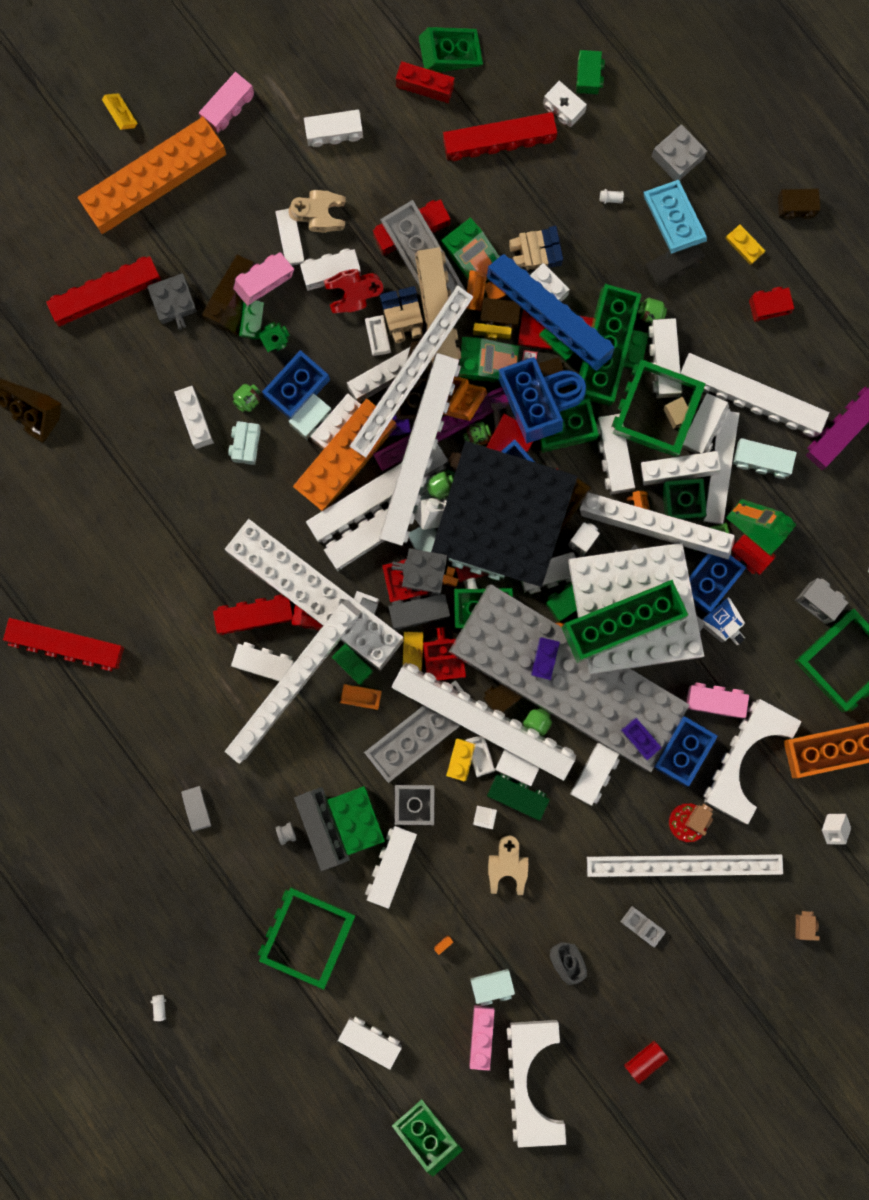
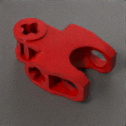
[324,269,383,313]

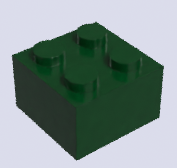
[662,479,707,521]

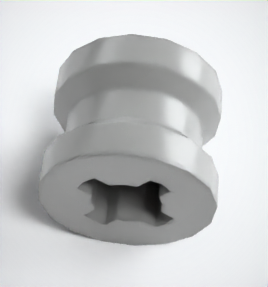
[276,822,296,845]

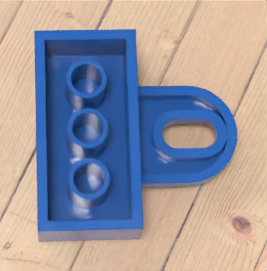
[499,357,586,444]

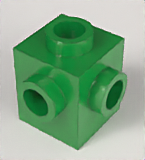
[259,322,290,352]

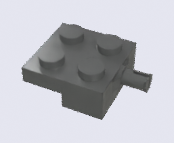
[148,274,197,329]
[392,548,447,594]

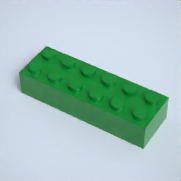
[576,284,641,406]
[561,579,689,663]

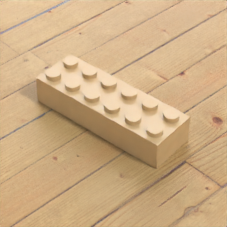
[415,247,461,364]

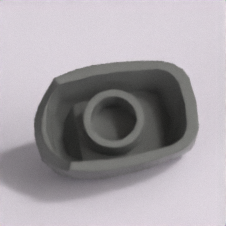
[550,943,587,985]

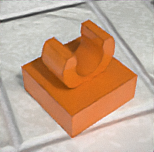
[627,491,650,510]
[442,566,458,588]

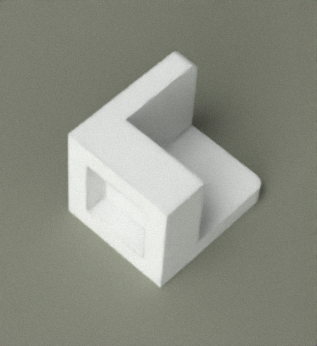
[354,591,379,614]
[473,806,497,829]
[822,814,851,844]

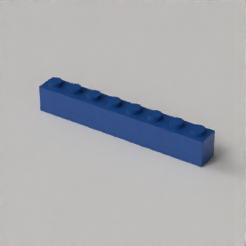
[487,254,614,371]

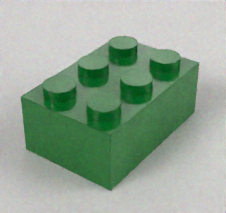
[538,399,599,453]
[328,786,385,855]

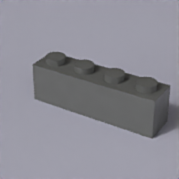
[294,787,350,871]

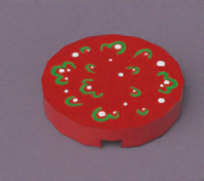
[669,803,707,842]

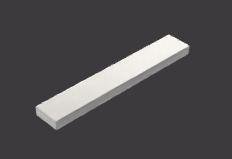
[703,411,739,524]

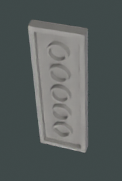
[380,200,466,294]
[364,681,464,783]

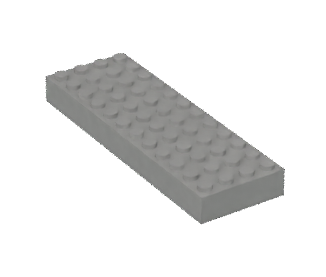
[449,585,689,772]

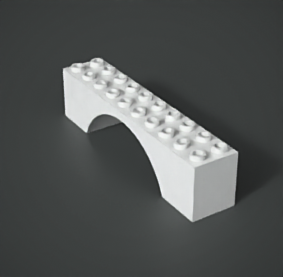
[225,519,404,671]

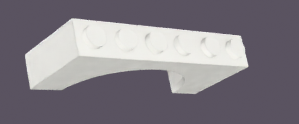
[703,699,802,825]
[507,1020,566,1147]

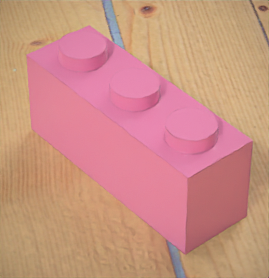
[199,72,254,133]
[233,252,294,306]
[686,683,749,719]
[469,1005,494,1070]

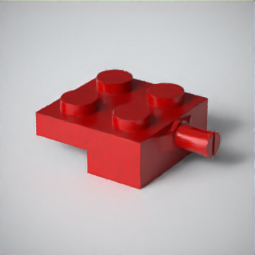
[382,559,428,603]
[423,627,466,681]

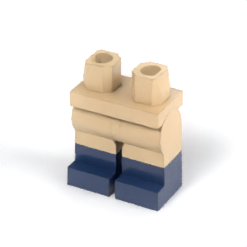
[509,226,563,271]
[380,286,423,343]

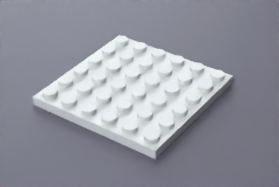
[568,543,704,675]

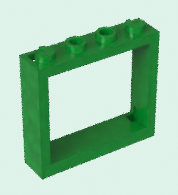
[611,359,706,457]
[794,608,869,712]
[258,887,356,990]

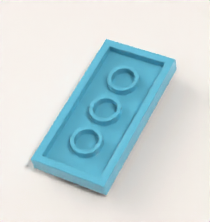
[644,180,707,254]

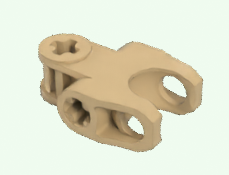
[288,190,346,233]
[488,835,528,895]

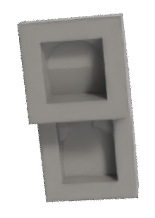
[181,786,211,832]
[620,906,666,948]

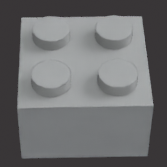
[651,124,707,181]
[795,578,848,624]
[395,785,434,825]

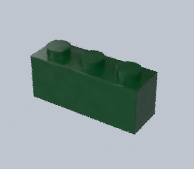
[486,773,550,821]

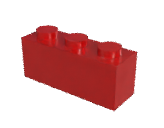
[396,61,455,104]

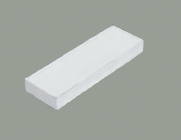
[275,209,304,266]

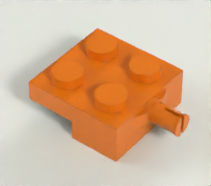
[443,376,487,421]

